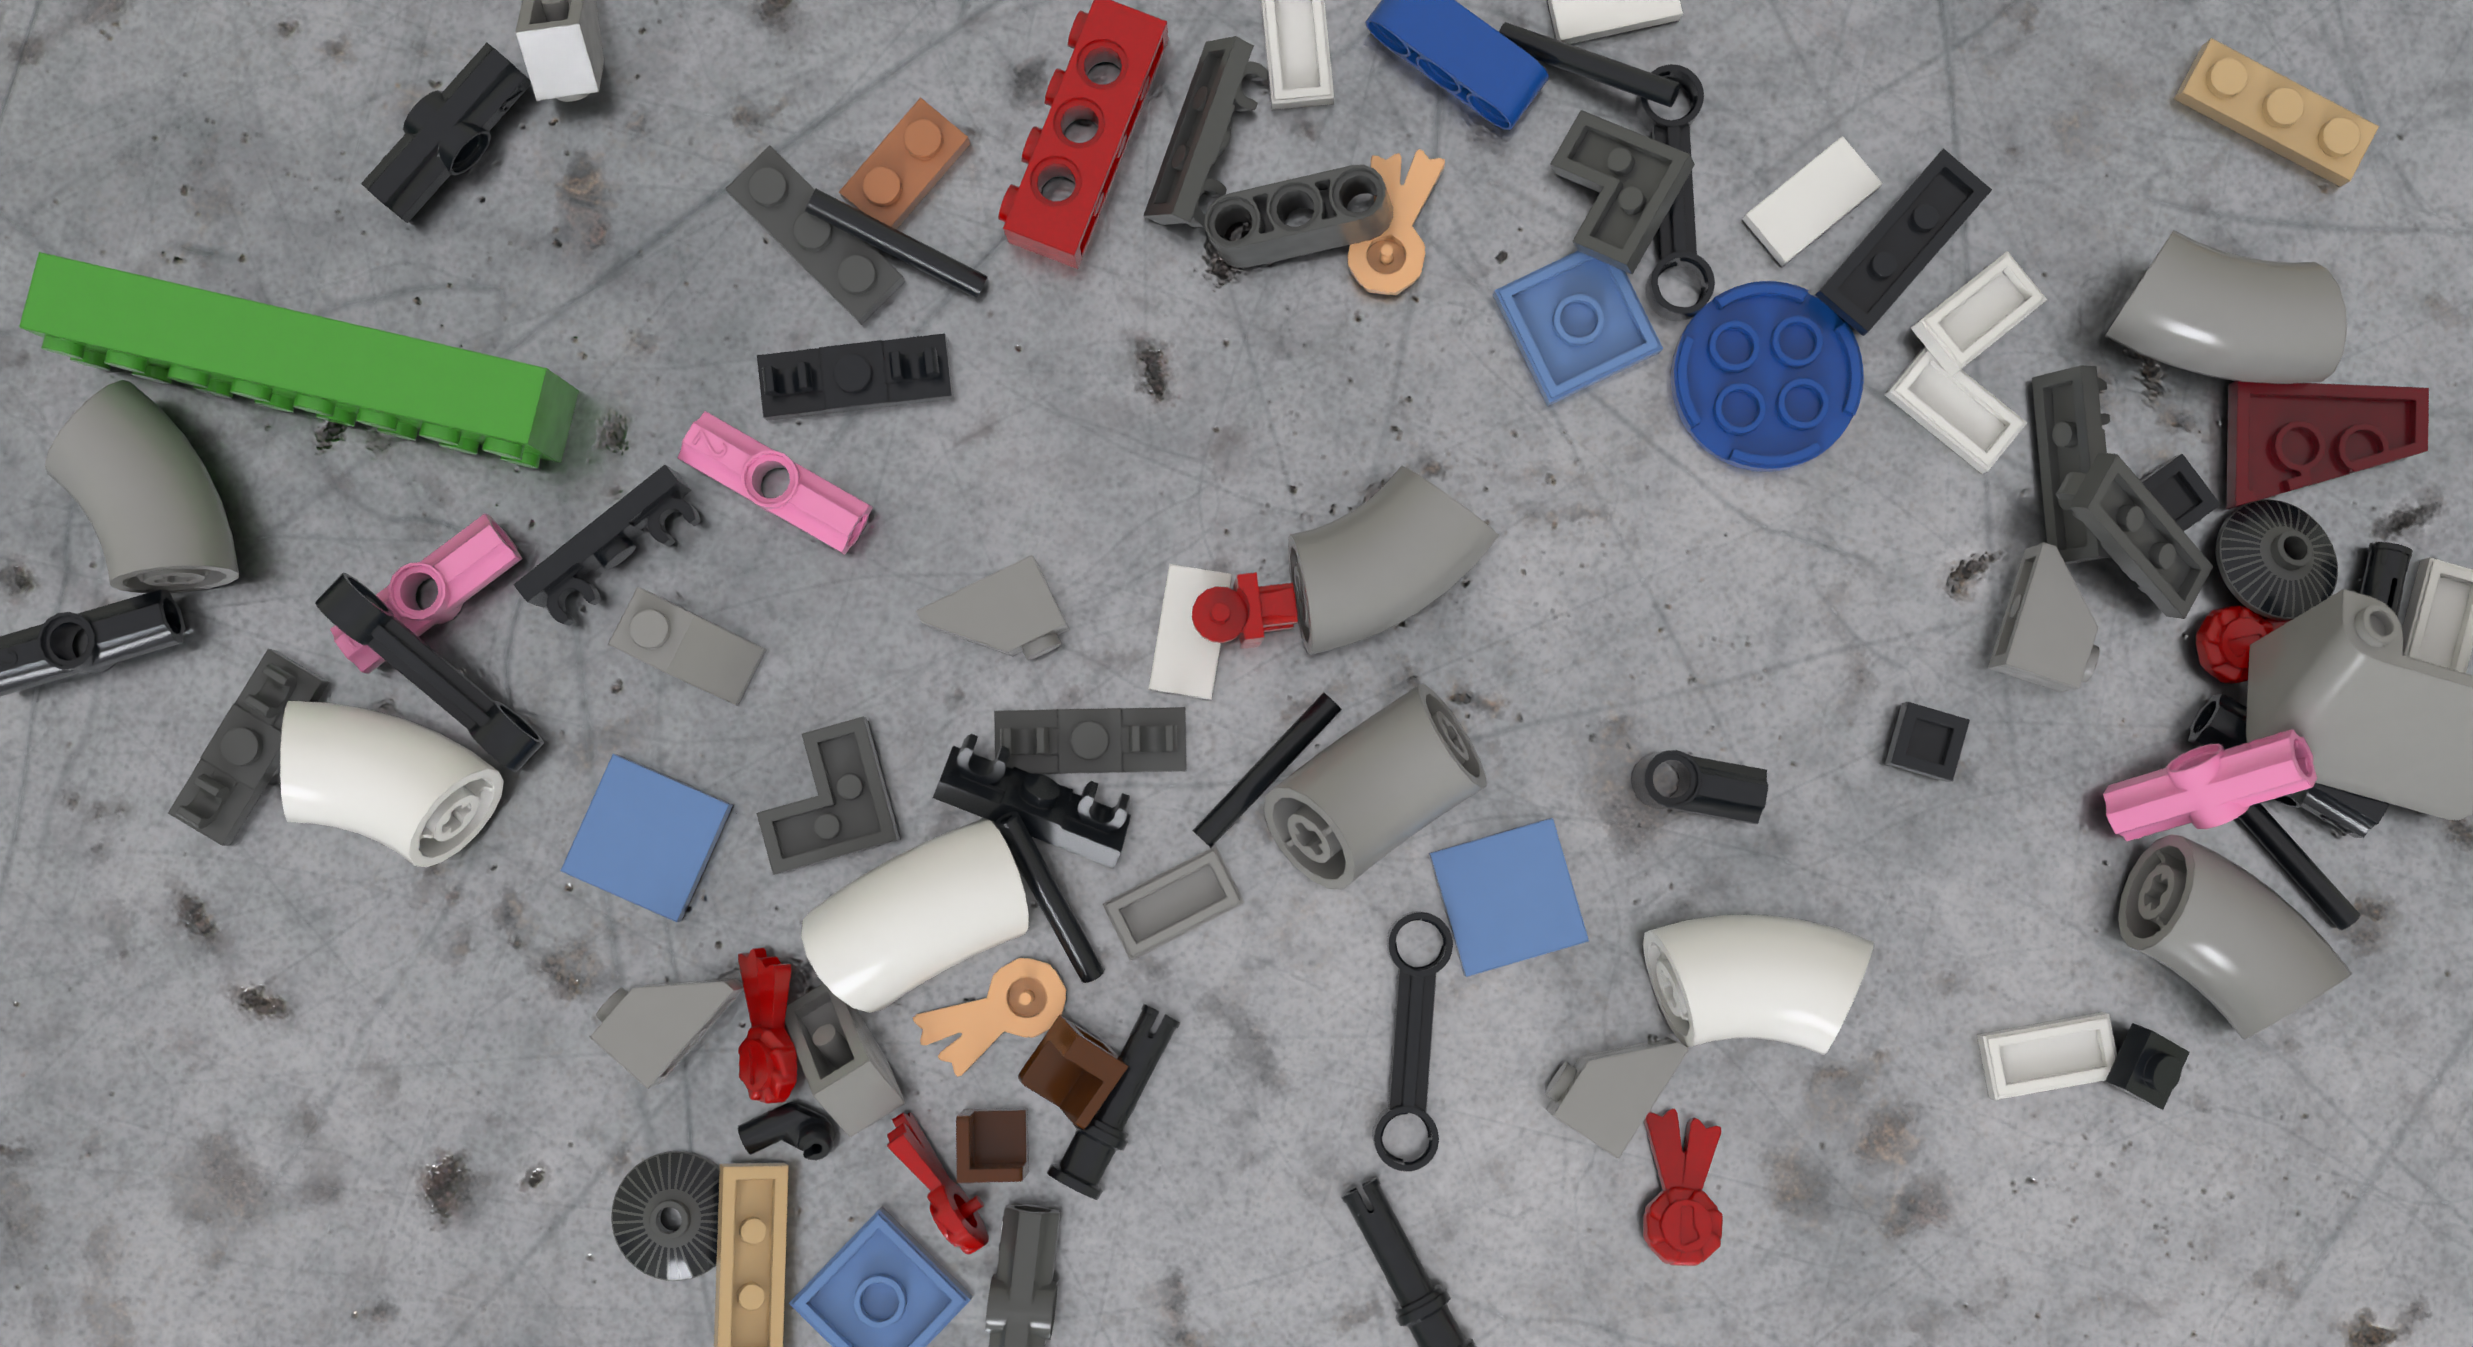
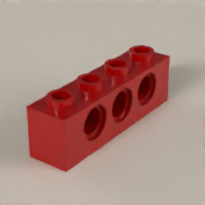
[998,0,1169,269]

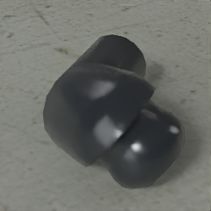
[738,1102,835,1160]

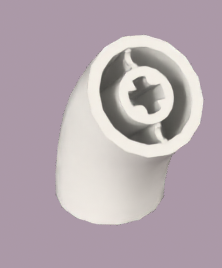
[280,701,504,867]
[801,819,1029,1013]
[1643,915,1874,1055]

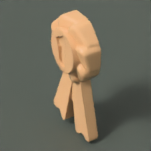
[1348,149,1445,295]
[913,958,1067,1077]

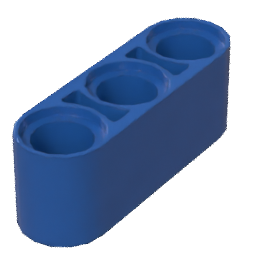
[1365,0,1549,130]

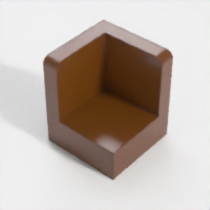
[1018,1015,1129,1129]
[956,1108,1029,1183]

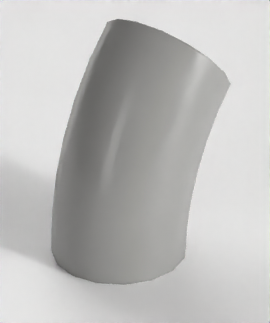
[2105,230,2347,384]
[45,380,239,593]
[1288,466,1499,655]
[1264,684,1487,889]
[2118,834,2352,1040]

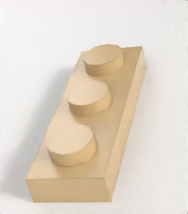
[2174,38,2379,187]
[714,1163,788,1347]

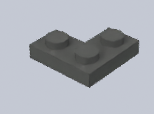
[1550,110,1695,275]
[756,717,900,875]

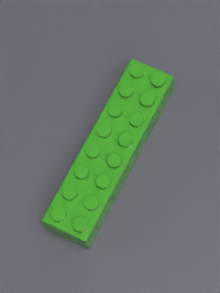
[19,252,579,469]

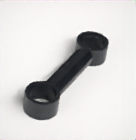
[1635,64,1715,321]
[315,572,544,772]
[1372,911,1453,1172]

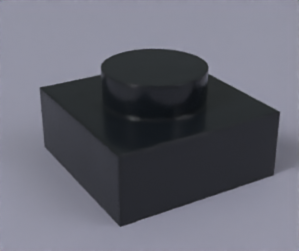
[2141,453,2221,531]
[1885,702,1970,782]
[2106,1023,2190,1110]

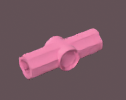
[677,411,872,555]
[330,514,522,674]
[2103,729,2317,841]

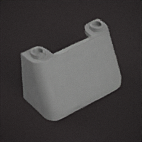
[2246,589,2473,820]

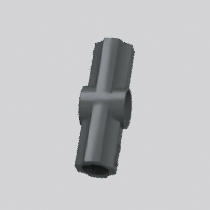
[985,1205,1061,1347]

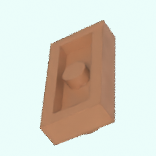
[839,97,971,229]

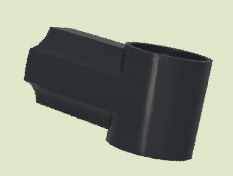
[1632,750,1769,824]

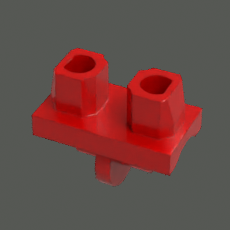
[1192,572,1298,649]

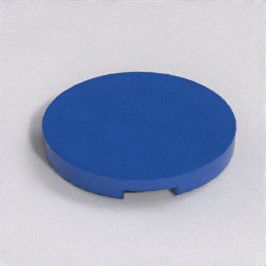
[1671,281,1864,472]

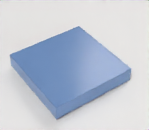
[1493,251,1663,406]
[560,754,733,922]
[1429,818,1589,977]
[789,1207,973,1347]

